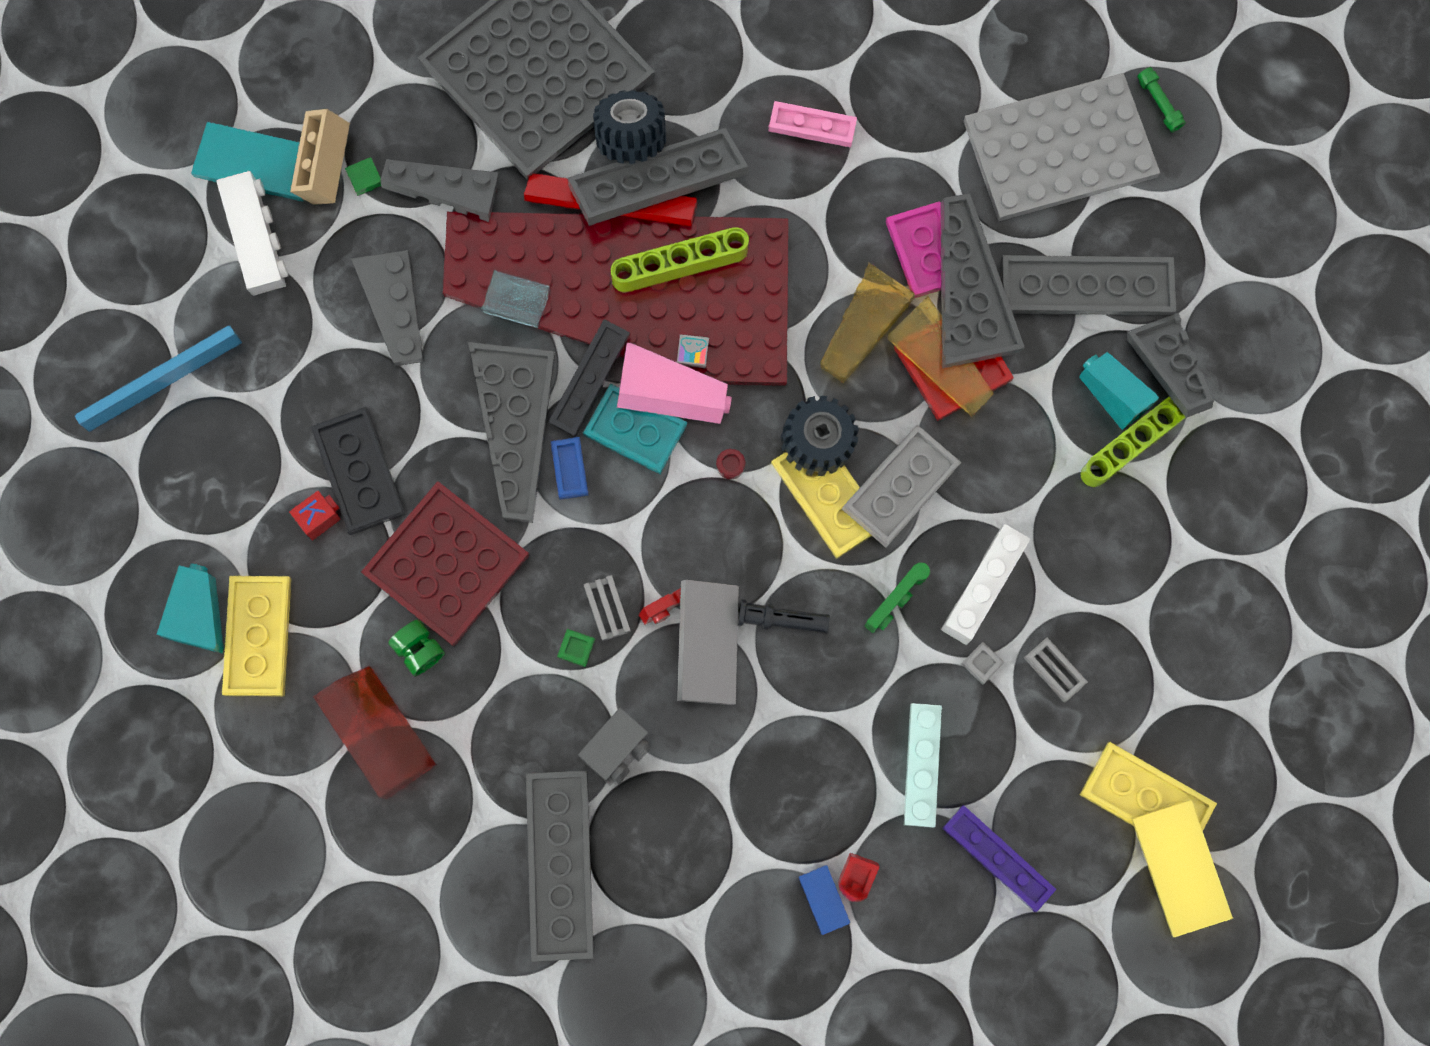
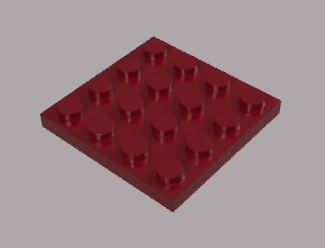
[361,481,530,647]

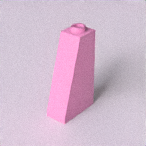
[617,343,731,424]

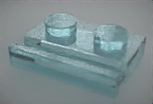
[481,270,550,328]

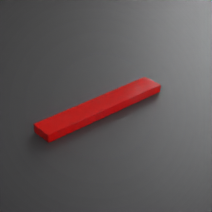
[524,173,697,226]

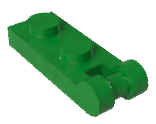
[864,562,930,633]

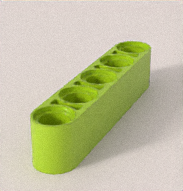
[611,227,749,292]
[1080,396,1186,487]

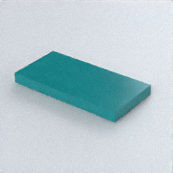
[191,122,303,202]

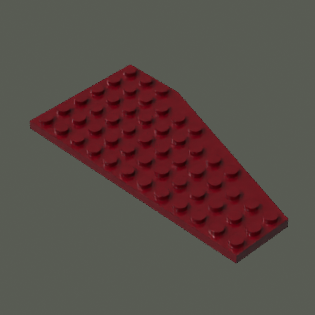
[443,211,788,386]

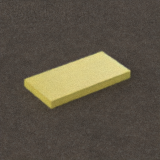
[771,452,872,559]
[222,576,291,696]
[1080,742,1217,831]
[1131,799,1233,937]

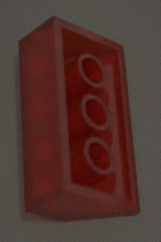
[313,666,437,800]

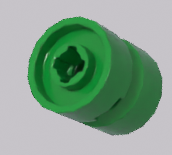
[388,619,445,677]

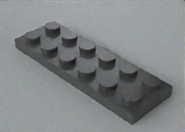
[568,128,748,226]
[1001,255,1176,315]
[526,771,594,962]

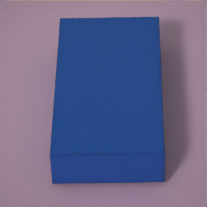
[551,437,588,500]
[798,865,850,935]

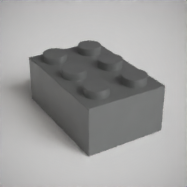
[578,708,650,786]

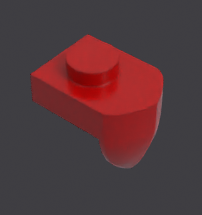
[838,853,880,902]

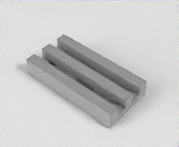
[583,575,631,641]
[1024,637,1088,703]

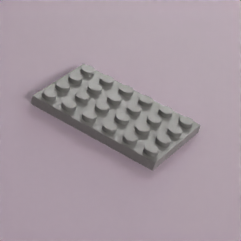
[963,73,1160,222]

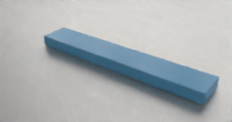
[75,326,242,432]

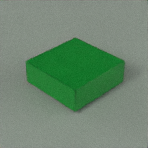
[345,157,381,196]
[557,629,596,668]

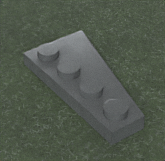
[380,159,499,222]

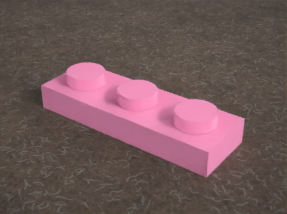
[769,101,857,148]

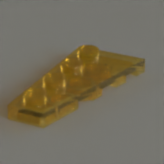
[820,263,915,383]
[887,296,994,417]

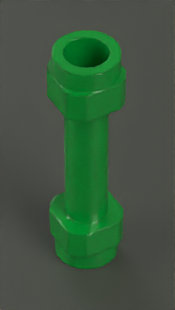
[1137,67,1186,132]

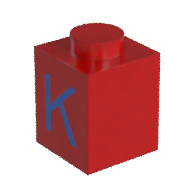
[289,491,341,541]

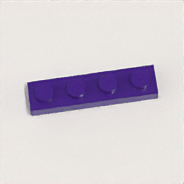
[942,805,1056,912]

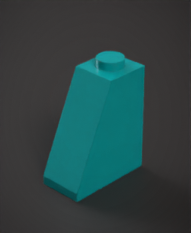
[1079,352,1159,430]
[156,563,224,654]

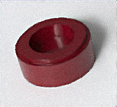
[716,449,746,479]

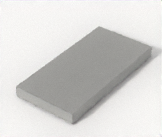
[842,425,961,547]
[677,580,739,705]

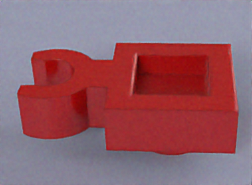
[639,588,681,625]

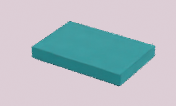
[583,383,688,475]

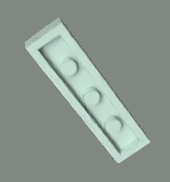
[904,703,942,828]

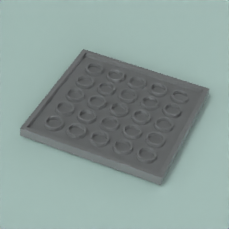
[418,0,655,180]

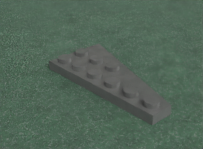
[468,342,555,523]

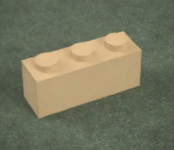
[290,109,350,205]

